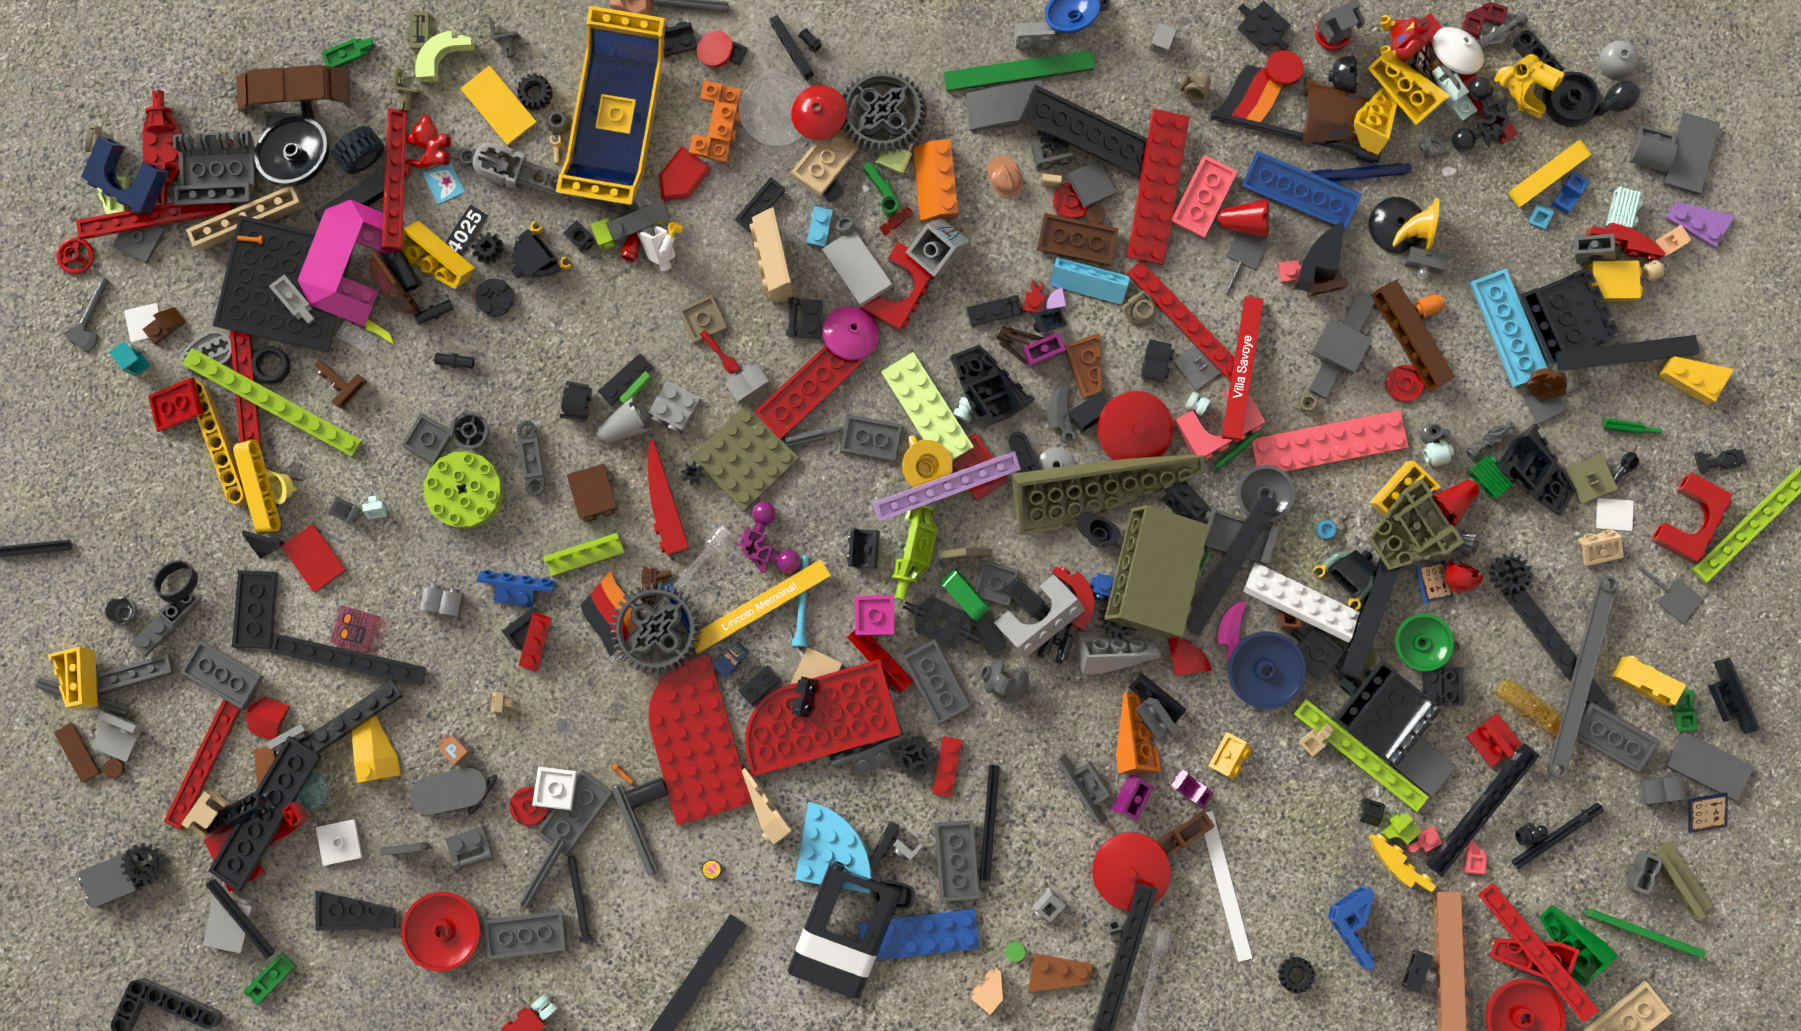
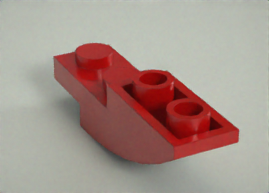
[1586,222,1665,261]

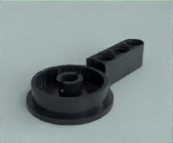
[1513,30,1600,127]

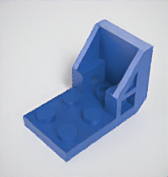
[1328,885,1376,971]

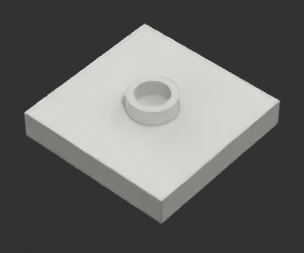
[532,767,578,811]
[316,819,363,866]

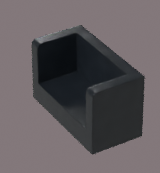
[502,607,539,650]

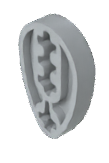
[179,330,232,370]

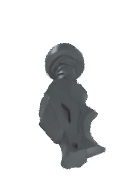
[1479,12,1528,49]
[1466,421,1515,460]

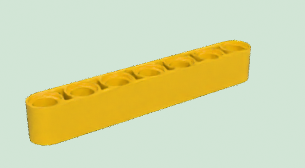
[196,381,247,506]

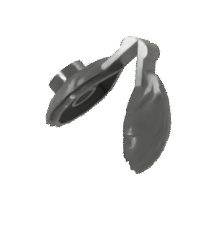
[980,659,1030,704]

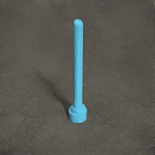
[792,555,809,647]

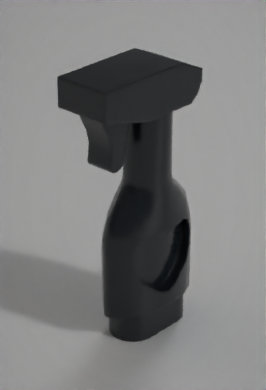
[1694,449,1746,474]

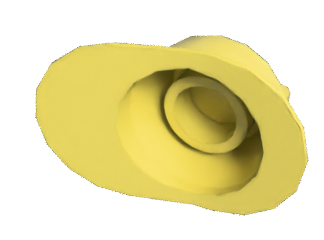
[266,469,297,504]

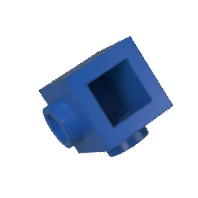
[1090,573,1114,600]

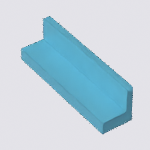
[1049,257,1130,305]

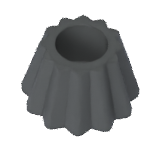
[546,111,572,136]
[1456,532,1480,558]

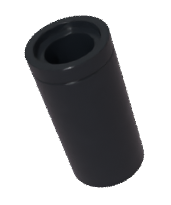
[625,777,669,809]

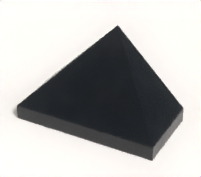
[242,530,285,559]

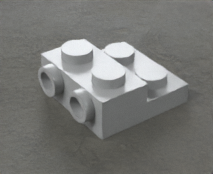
[648,381,701,433]

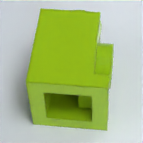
[591,218,615,250]

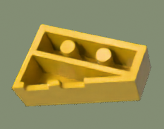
[48,647,98,710]
[1611,655,1686,706]

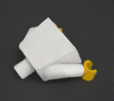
[637,220,683,271]

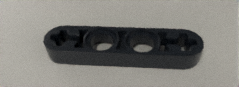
[769,15,814,81]
[205,793,266,835]

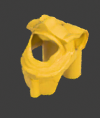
[1494,54,1565,119]

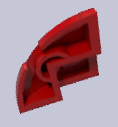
[1168,638,1212,676]

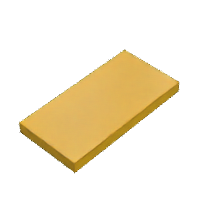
[460,65,537,146]

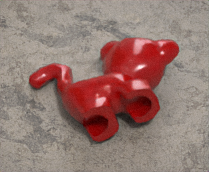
[405,115,451,177]

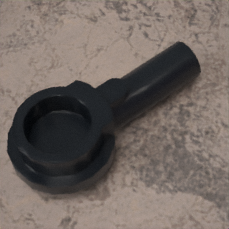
[1613,452,1639,485]

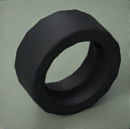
[251,346,291,384]

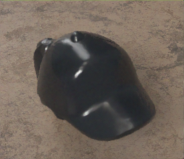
[1594,81,1640,116]

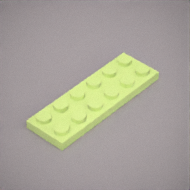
[881,352,974,461]

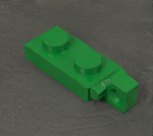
[321,38,376,67]

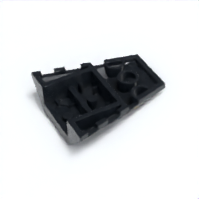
[950,345,1035,428]
[1497,423,1576,516]

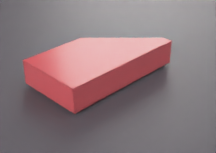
[1465,839,1487,875]

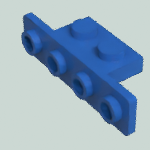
[477,570,556,607]

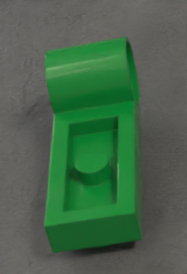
[863,162,898,217]

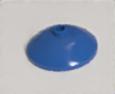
[1045,0,1100,33]

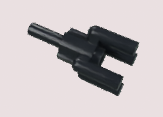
[1037,623,1074,664]

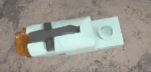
[1429,58,1478,122]

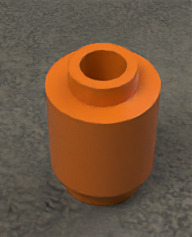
[1414,294,1445,318]

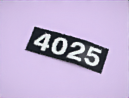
[445,204,488,256]

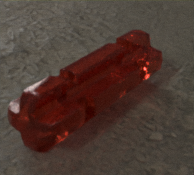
[879,206,913,235]

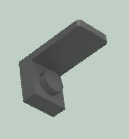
[1031,141,1074,170]

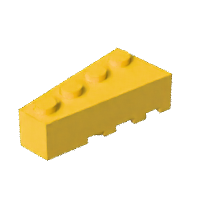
[1368,55,1451,125]

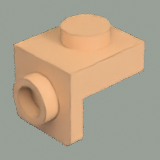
[1655,225,1691,257]

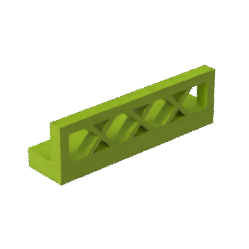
[543,533,625,577]

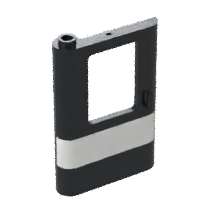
[787,861,903,999]

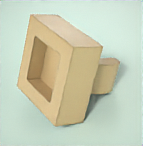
[491,692,512,712]

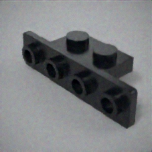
[1708,657,1760,734]

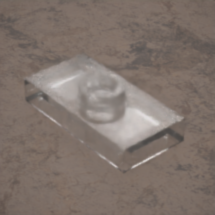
[336,320,380,355]

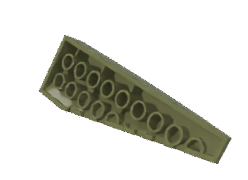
[1012,455,1204,535]

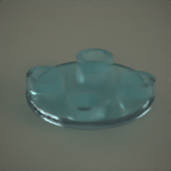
[295,771,329,810]

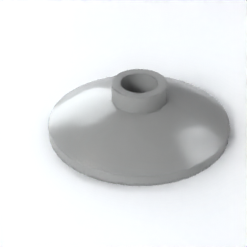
[1037,447,1075,470]

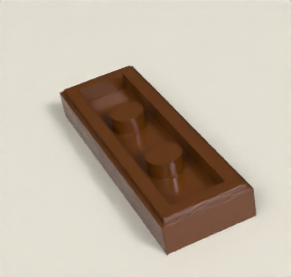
[54,723,101,783]

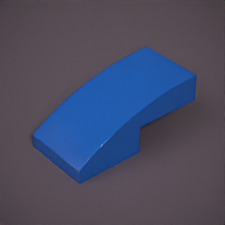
[1551,171,1590,215]

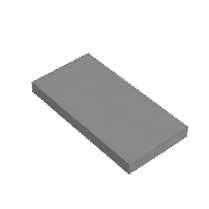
[822,230,893,307]

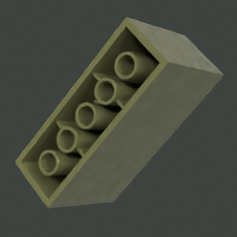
[1104,505,1209,639]

